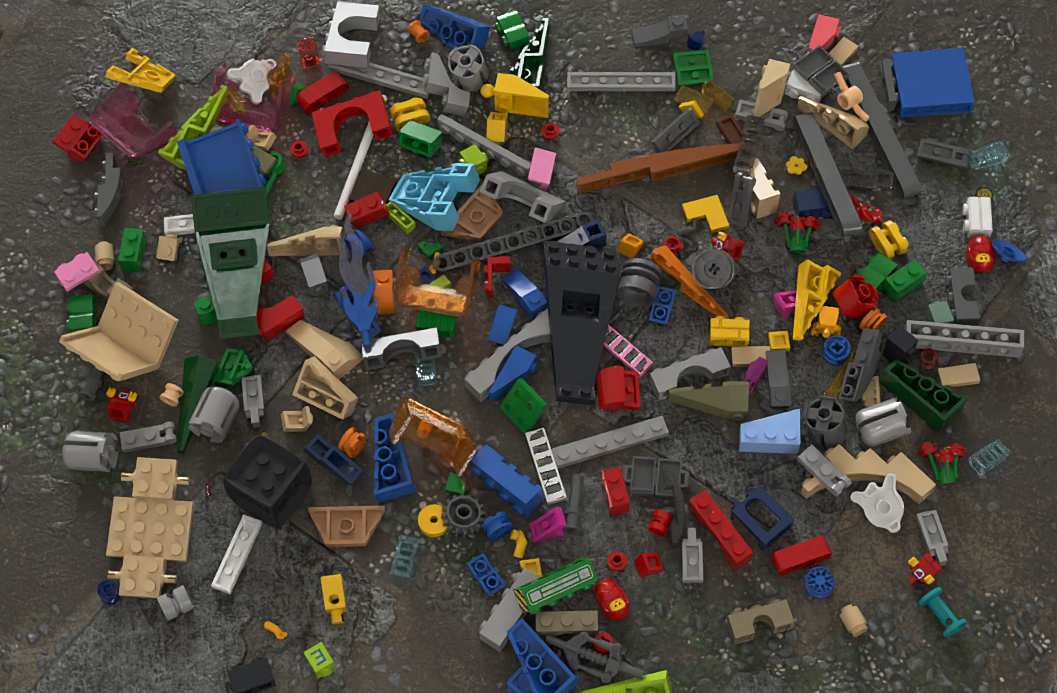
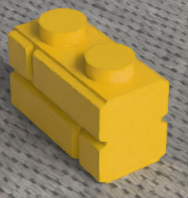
[709,316,749,347]

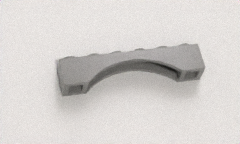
[464,308,551,402]

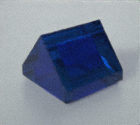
[687,30,705,51]

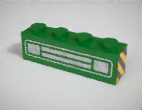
[513,558,598,614]

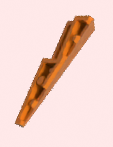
[651,245,730,319]

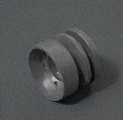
[692,249,736,289]
[616,258,662,306]

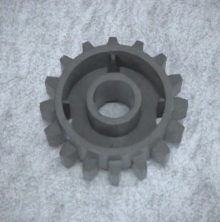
[441,493,485,538]

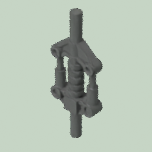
[545,631,644,683]

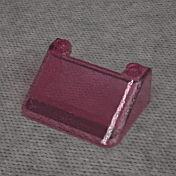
[89,82,179,159]

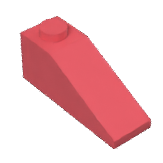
[807,14,841,54]

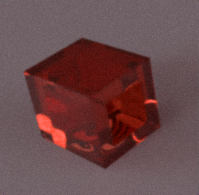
[297,37,320,68]

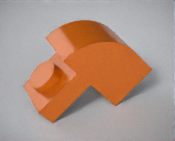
[373,270,395,315]

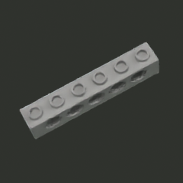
[904,320,1024,358]

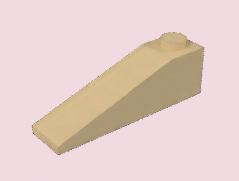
[286,320,363,379]

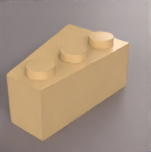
[735,158,780,219]
[292,356,358,419]

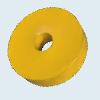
[418,504,449,537]

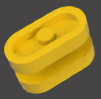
[390,97,431,131]
[869,220,909,259]

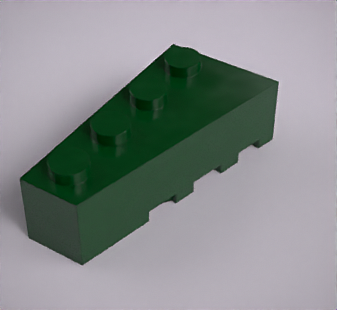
[879,359,969,432]

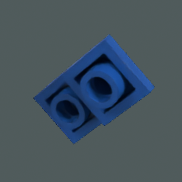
[649,286,676,325]
[488,304,517,345]
[466,553,506,597]

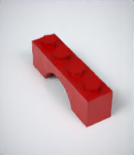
[688,490,753,571]

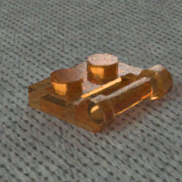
[266,54,294,100]

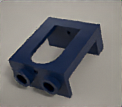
[730,486,794,551]

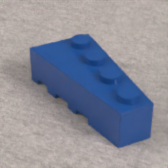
[374,413,417,503]
[470,444,543,519]

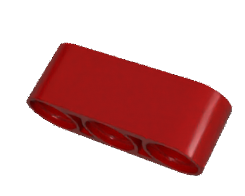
[296,71,349,114]
[771,536,833,575]

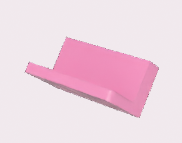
[528,148,556,192]

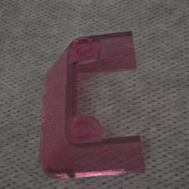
[211,61,292,133]

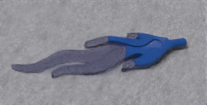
[339,212,379,347]

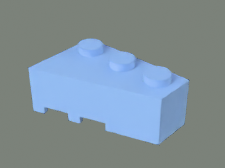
[739,409,800,454]

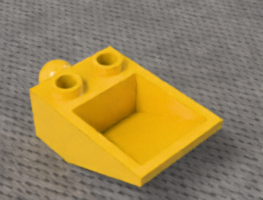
[480,73,549,118]

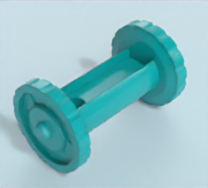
[918,587,967,638]

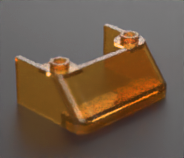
[394,247,481,317]
[389,397,477,477]

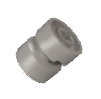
[157,585,194,621]

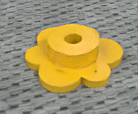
[786,156,807,175]

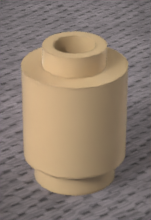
[94,241,115,271]
[839,604,868,637]

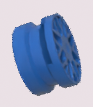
[344,229,373,259]
[822,335,851,366]
[481,511,513,541]
[804,567,835,599]

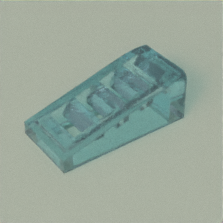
[968,140,1009,170]
[414,353,437,387]
[968,439,1011,476]
[390,535,420,578]

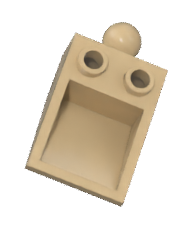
[753,59,790,119]

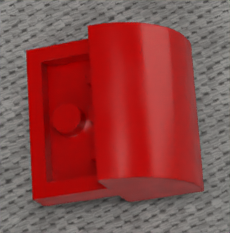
[52,113,105,162]
[597,366,641,411]

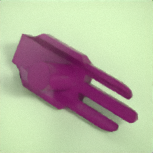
[744,356,768,396]

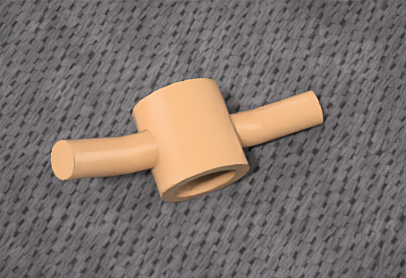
[834,72,870,122]

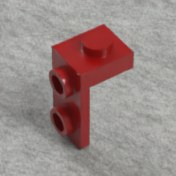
[484,255,511,299]

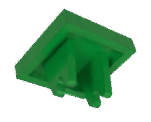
[499,378,547,434]

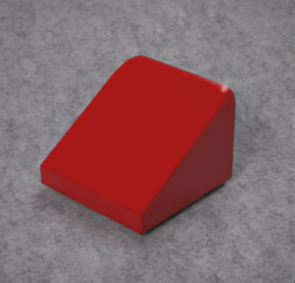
[634,553,664,577]

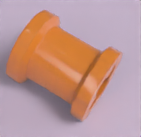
[407,20,430,44]

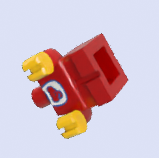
[711,232,745,261]
[106,387,137,422]
[908,553,942,586]

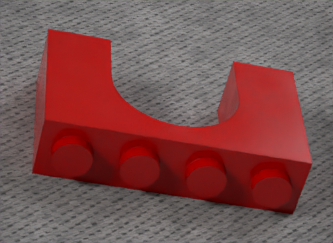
[312,91,394,157]
[257,260,305,341]

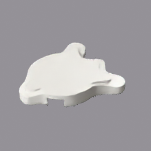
[227,59,277,105]
[850,473,904,533]

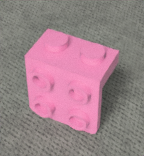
[54,252,100,292]

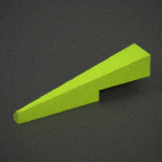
[158,85,229,170]
[577,670,672,693]

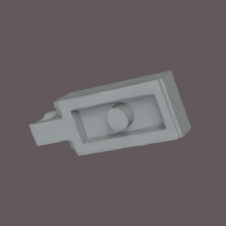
[242,375,265,428]
[915,510,948,566]
[682,528,703,583]

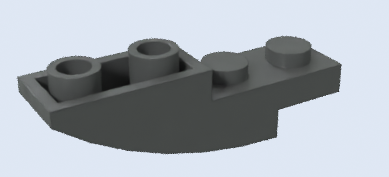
[94,152,124,226]
[838,328,883,403]

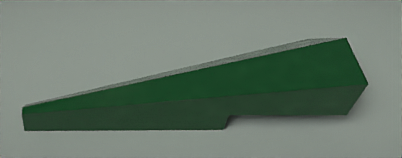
[510,18,550,91]
[177,355,219,454]

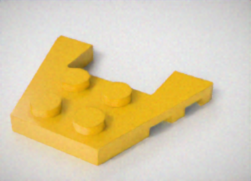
[105,48,175,93]

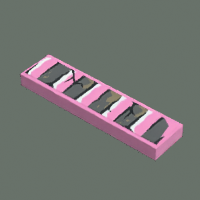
[603,325,653,377]

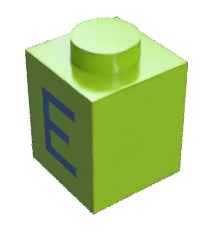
[304,642,336,678]

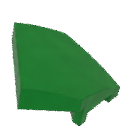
[214,348,253,386]

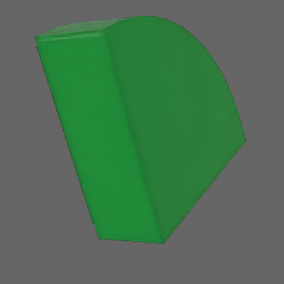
[287,84,307,105]
[418,241,444,260]
[445,472,465,496]

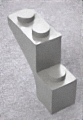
[422,52,470,116]

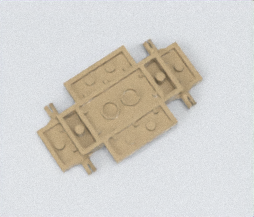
[106,457,194,599]

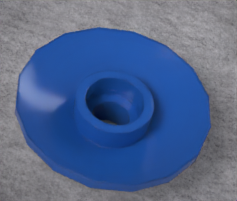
[991,239,1026,262]

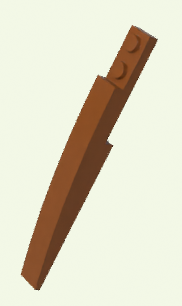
[576,143,757,194]

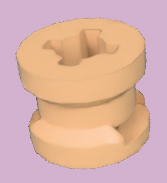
[160,383,184,407]

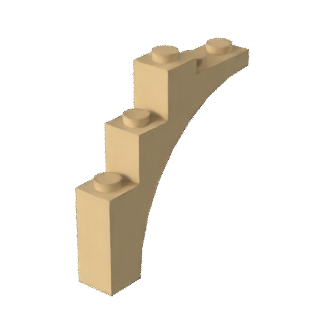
[801,444,936,504]

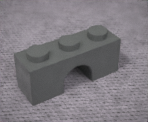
[945,268,980,326]

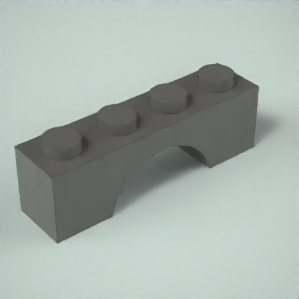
[361,328,442,370]

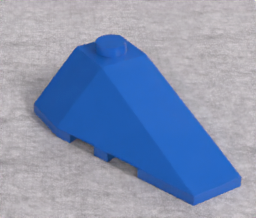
[419,4,490,50]
[507,618,580,693]

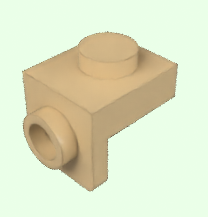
[247,125,276,151]
[156,233,182,261]
[281,406,313,432]

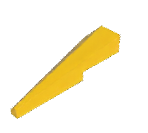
[793,259,841,341]

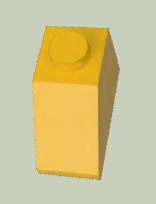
[486,112,509,144]

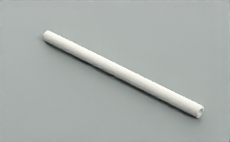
[334,95,387,220]

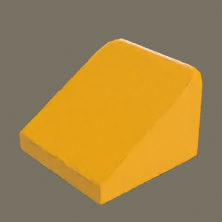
[617,233,645,259]

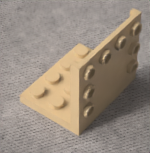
[59,282,179,381]

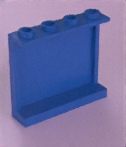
[891,48,975,118]
[177,118,267,195]

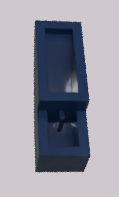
[303,433,363,485]

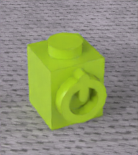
[458,144,488,175]

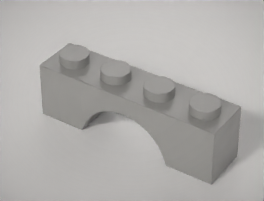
[649,348,731,401]

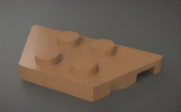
[440,183,503,242]
[308,506,385,547]

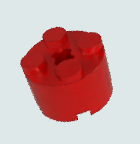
[833,274,879,319]

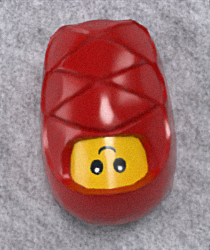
[966,235,995,272]
[593,578,630,620]

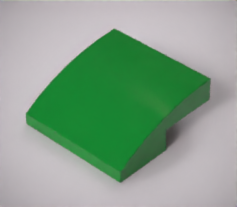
[673,49,714,86]

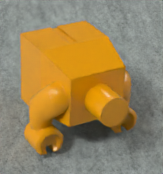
[811,306,841,338]

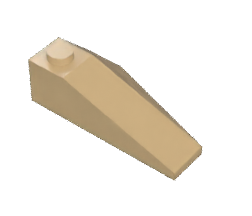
[797,96,869,149]
[267,225,344,256]

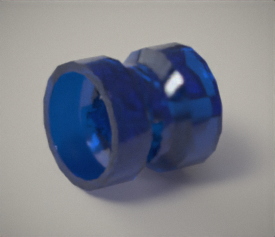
[97,579,121,605]

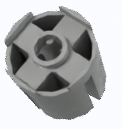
[448,44,489,92]
[188,387,240,443]
[855,397,911,447]
[62,431,119,472]

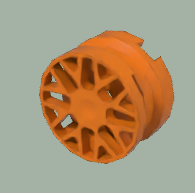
[859,307,889,330]
[338,427,367,459]

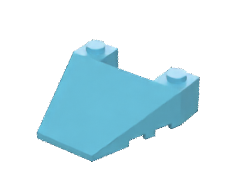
[388,163,480,231]

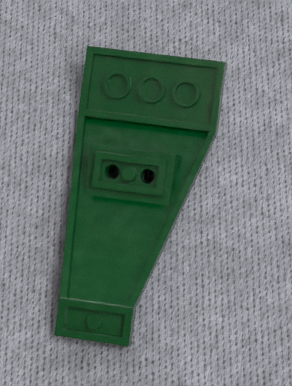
[190,187,270,339]

